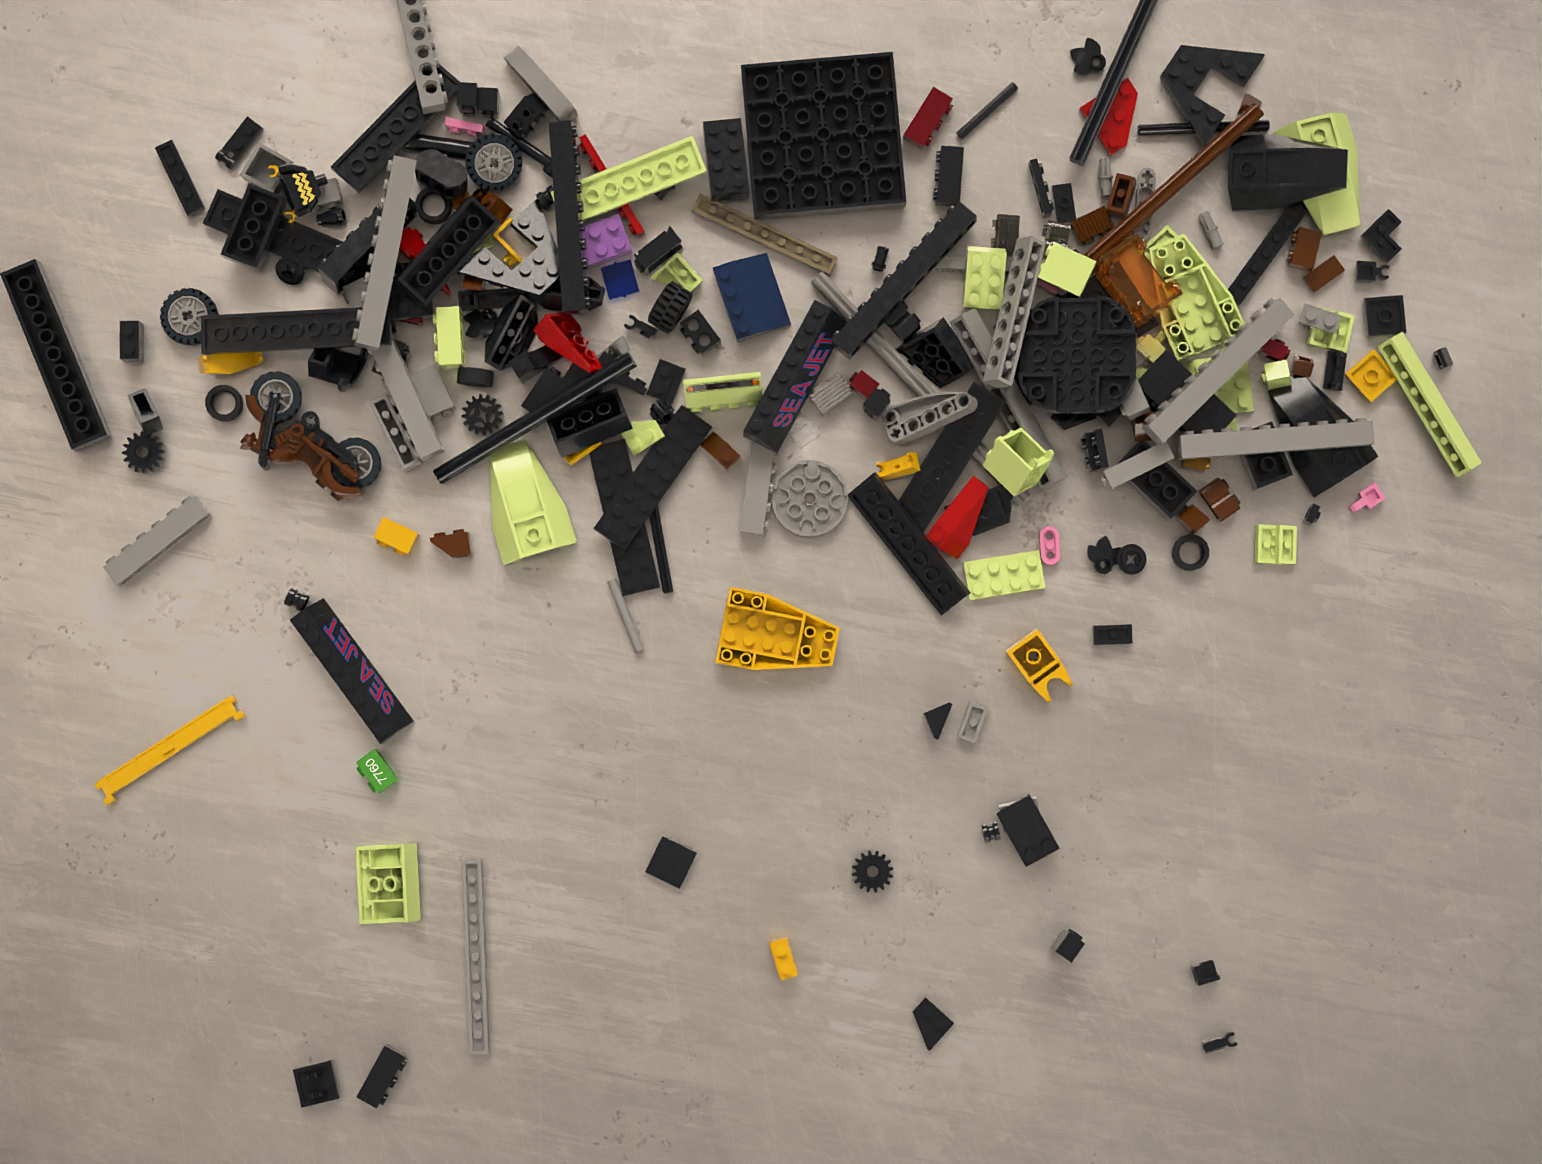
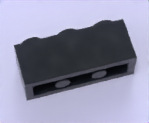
[933,145,964,207]
[1050,929,1085,963]
[356,1044,408,1108]

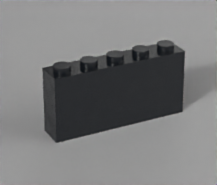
[1138,350,1237,435]

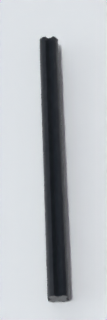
[1069,0,1158,166]
[433,352,637,484]

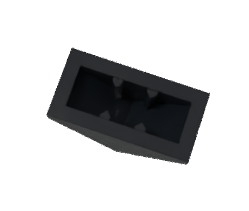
[923,703,952,740]

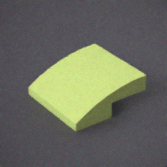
[1306,307,1355,353]
[1254,524,1297,564]

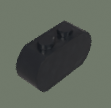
[415,149,468,199]

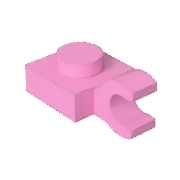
[1349,483,1385,513]

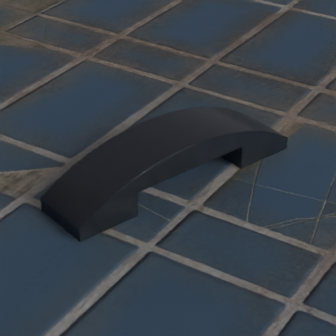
[458,288,536,311]

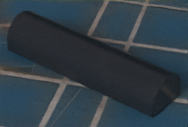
[402,134,472,161]

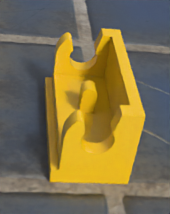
[876,452,921,482]

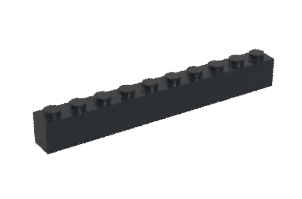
[548,120,591,315]
[831,201,977,360]

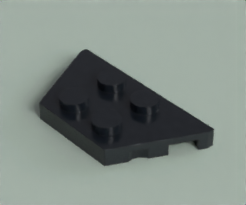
[944,484,1013,536]

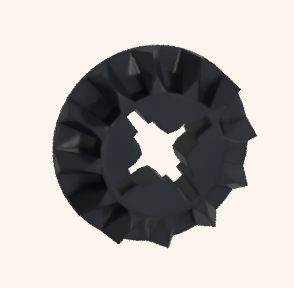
[275,256,306,285]
[1116,544,1147,575]

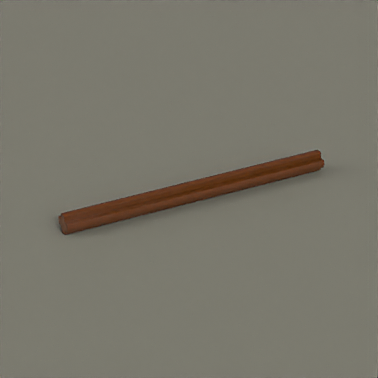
[1084,103,1264,265]

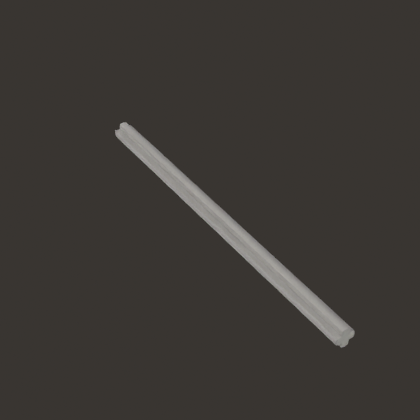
[811,271,1030,506]

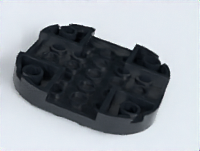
[1018,296,1137,413]

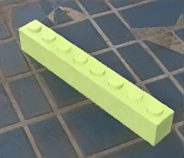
[1377,332,1482,478]

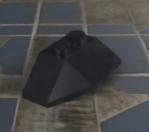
[528,277,605,315]
[484,294,538,371]

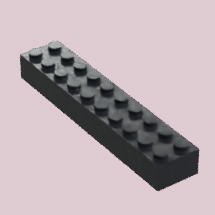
[0,259,112,452]

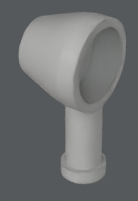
[596,336,630,359]

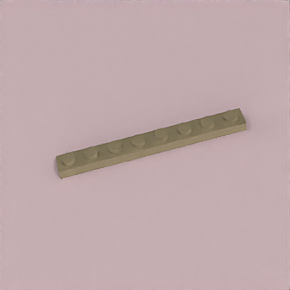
[692,193,838,276]

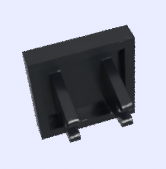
[293,1060,340,1108]

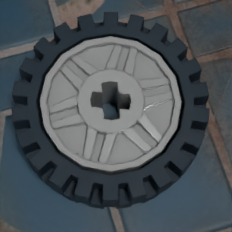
[465,133,522,191]
[160,288,219,346]

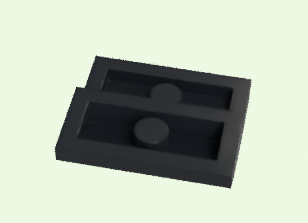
[645,835,698,889]

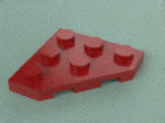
[1079,78,1138,156]

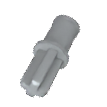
[1098,158,1113,196]
[1199,211,1224,249]

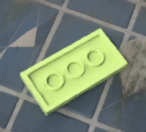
[963,550,1045,600]

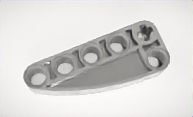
[504,45,578,121]
[881,392,978,446]

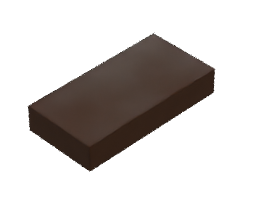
[1303,255,1345,293]

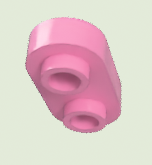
[1039,526,1060,565]

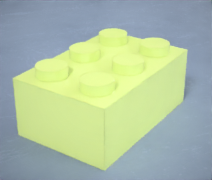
[963,246,1007,309]
[433,306,466,370]

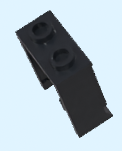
[634,226,683,275]

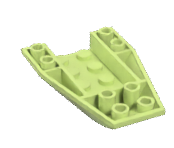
[1273,112,1360,235]
[1149,234,1244,361]
[489,439,577,565]

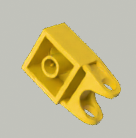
[1005,628,1073,703]

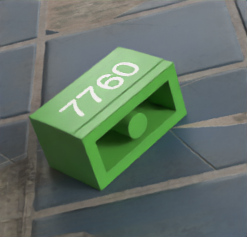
[356,749,399,794]

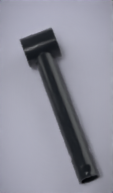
[485,116,553,178]

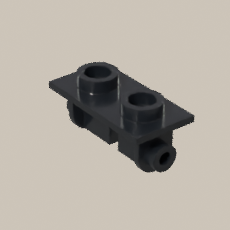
[1323,350,1347,391]

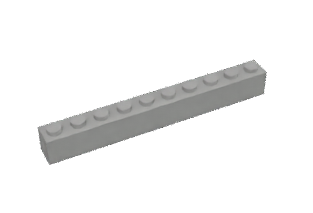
[352,155,417,350]
[343,277,445,461]
[1142,297,1295,444]
[950,308,1067,490]
[1177,418,1375,460]

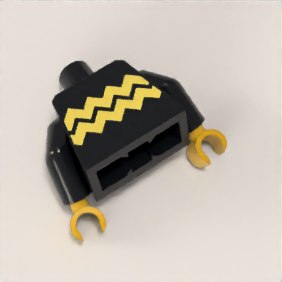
[267,163,328,223]

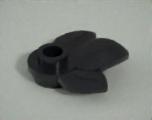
[1070,38,1106,75]
[463,309,498,338]
[1087,536,1121,574]

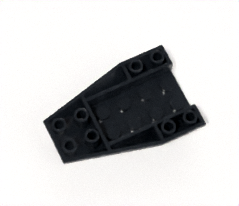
[1228,134,1348,211]
[1267,374,1379,498]

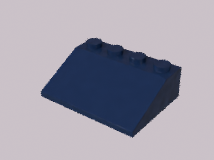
[713,253,791,343]

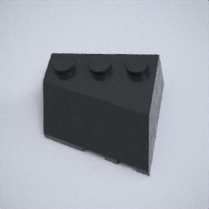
[895,317,974,389]

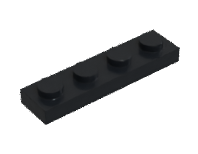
[155,140,206,217]

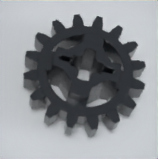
[461,394,504,436]

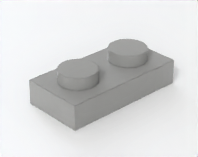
[1298,303,1342,334]
[957,701,988,744]

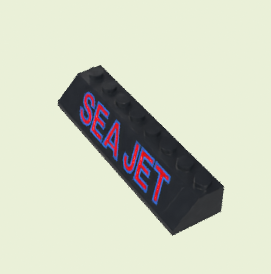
[743,300,845,454]
[290,598,414,744]

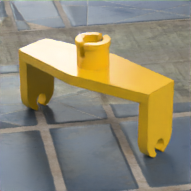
[492,217,523,267]
[198,352,263,374]

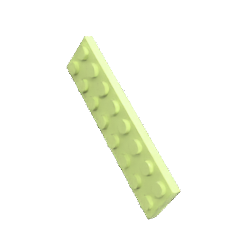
[551,136,707,221]

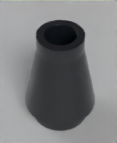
[316,207,346,226]

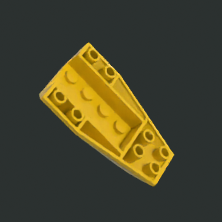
[715,587,840,670]

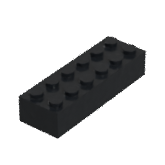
[393,195,500,308]
[318,197,417,295]

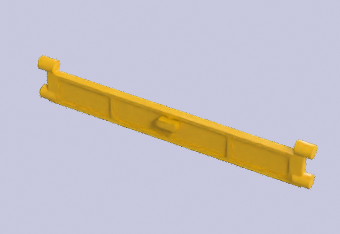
[95,695,246,806]

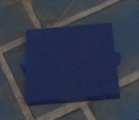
[601,259,640,300]

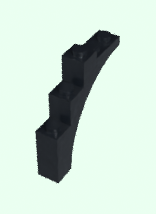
[521,349,648,412]

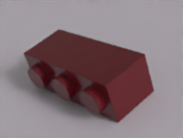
[903,86,954,150]

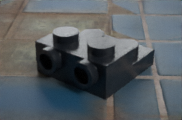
[1080,429,1109,473]

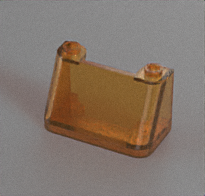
[1094,233,1183,328]

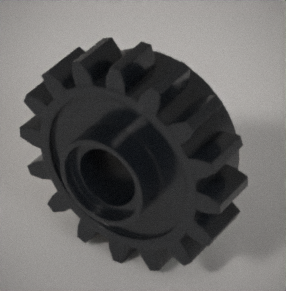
[122,431,166,474]
[851,850,894,893]

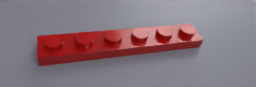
[579,134,645,238]

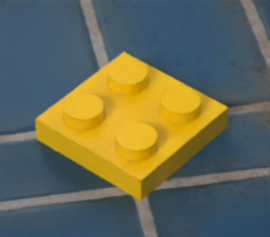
[1344,349,1397,403]

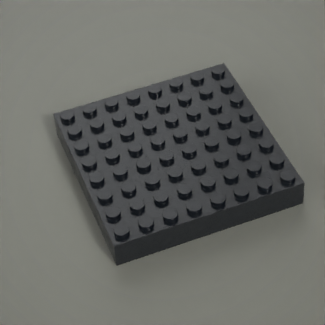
[741,52,906,219]

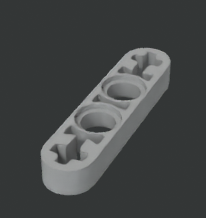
[1133,168,1156,243]

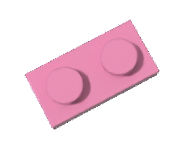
[444,117,485,138]

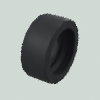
[415,187,452,224]
[457,367,494,387]
[205,385,243,422]
[1172,534,1209,571]

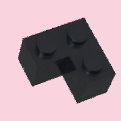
[457,82,499,117]

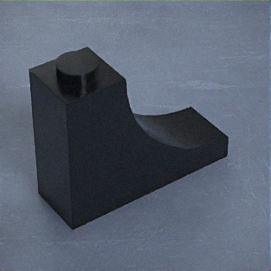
[508,345,565,384]

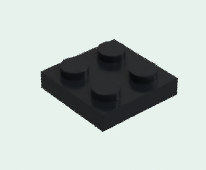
[1363,295,1407,337]

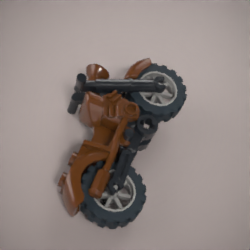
[240,371,381,502]

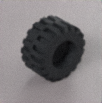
[648,281,693,334]

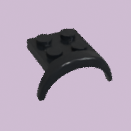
[388,282,434,333]

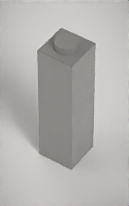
[1101,441,1175,490]

